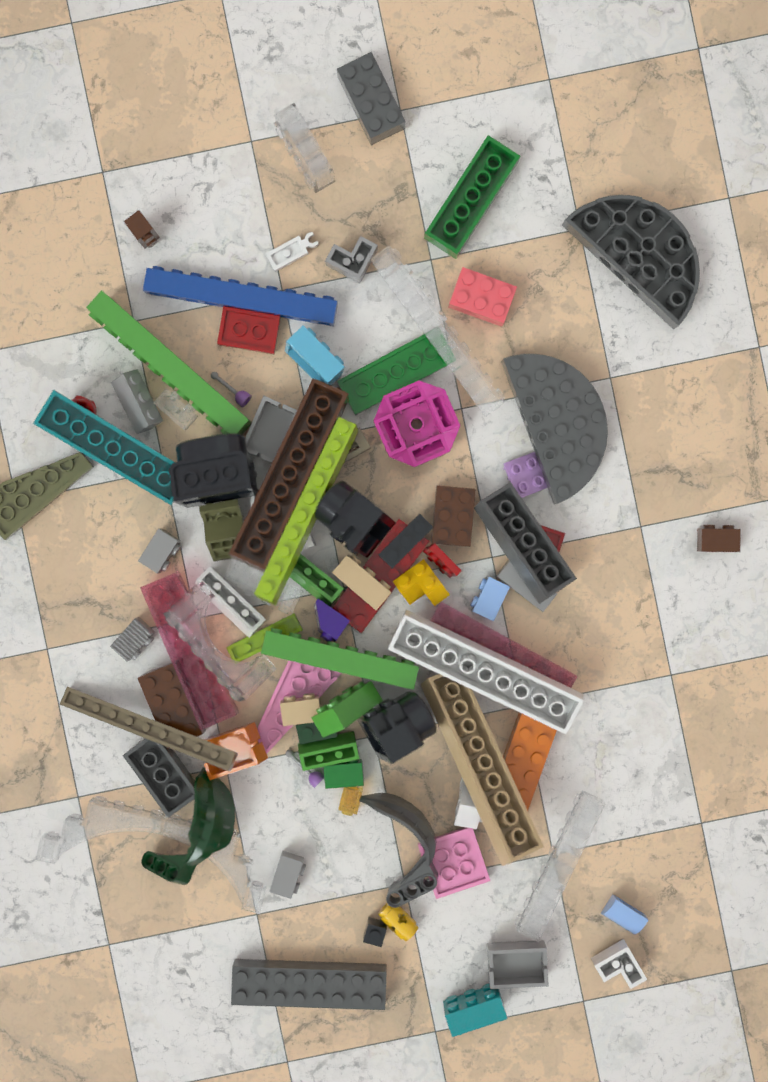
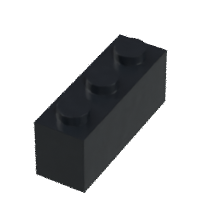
[378,514,434,568]

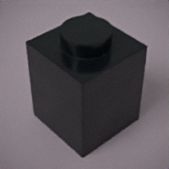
[363,917,387,947]

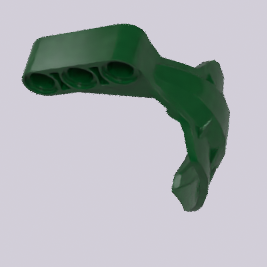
[141,767,235,885]

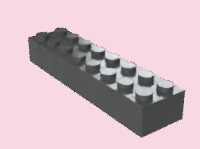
[231,959,387,1010]

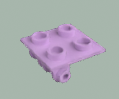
[503,452,548,498]

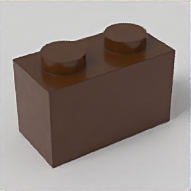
[123,210,160,249]
[697,525,741,552]

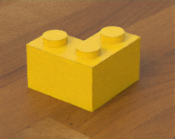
[393,559,450,606]

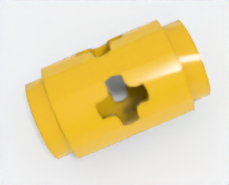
[378,903,419,942]

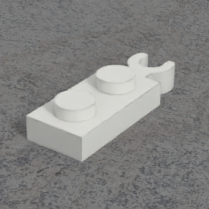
[266,232,319,272]

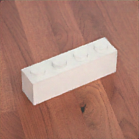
[194,567,266,638]

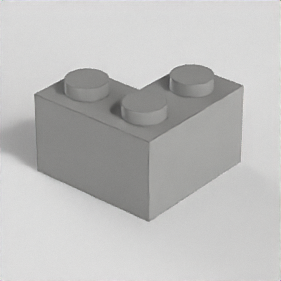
[325,236,378,284]

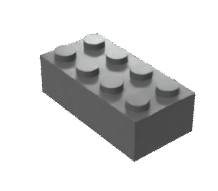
[337,52,406,145]
[122,738,195,818]

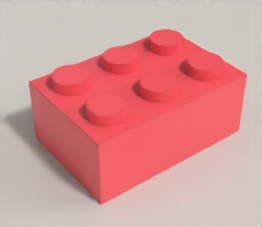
[448,267,517,327]

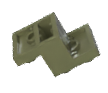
[199,499,245,562]

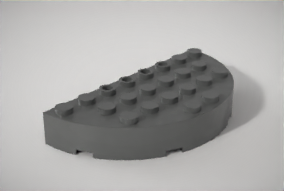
[562,195,700,330]
[501,354,608,504]

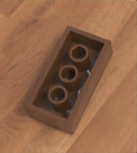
[137,661,206,749]

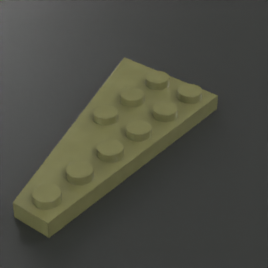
[0,452,94,540]

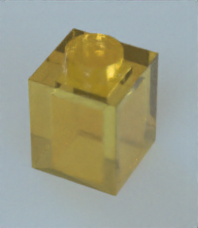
[338,787,363,816]

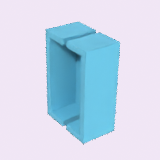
[285,325,345,386]

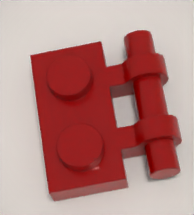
[423,543,462,578]

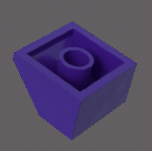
[314,599,350,642]

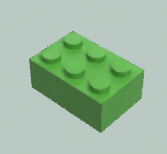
[311,681,383,737]

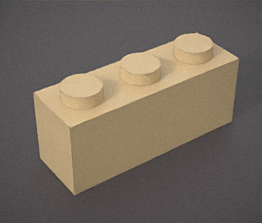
[332,554,391,610]

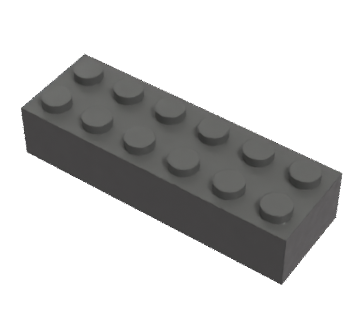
[474,482,577,604]

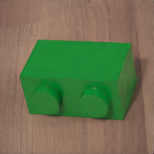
[324,759,364,789]

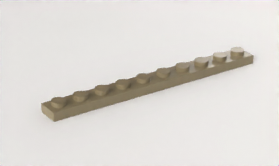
[60,687,238,772]

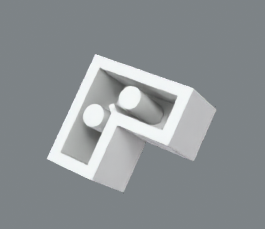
[454,778,482,829]
[591,939,647,989]

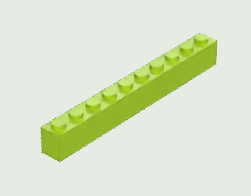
[254,417,359,606]

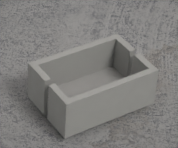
[245,396,297,463]
[487,940,549,989]

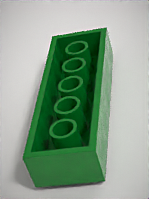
[424,135,521,259]

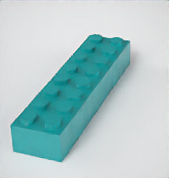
[33,390,174,505]

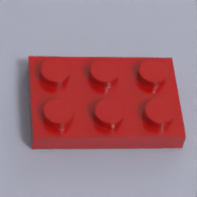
[217,306,281,355]

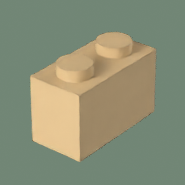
[280,693,320,726]

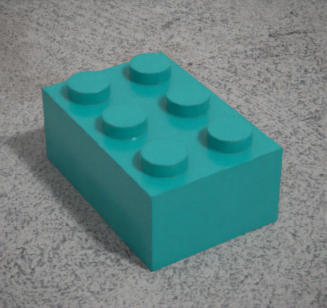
[443,983,508,1037]

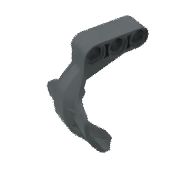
[359,793,438,908]

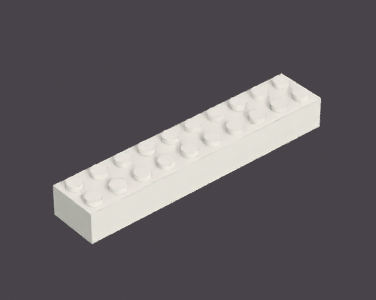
[388,609,584,734]

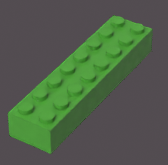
[261,628,419,690]

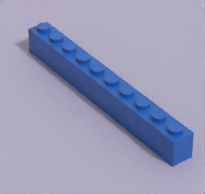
[143,266,338,327]

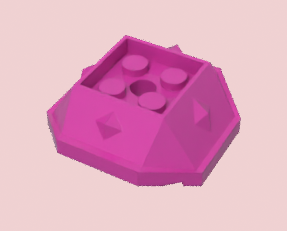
[373,381,460,467]

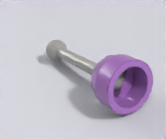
[211,372,252,407]
[286,750,324,788]

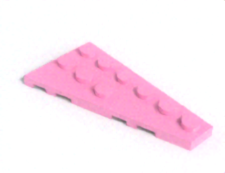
[257,660,342,753]

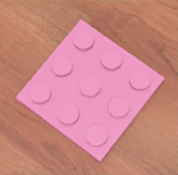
[418,827,490,899]

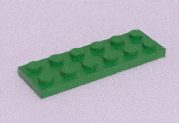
[337,326,457,416]

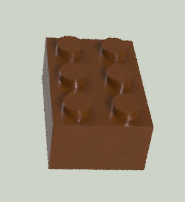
[431,486,476,547]

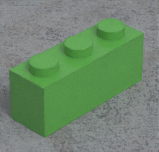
[290,554,344,607]
[298,731,359,771]

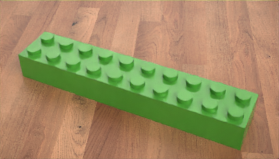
[86,290,252,435]

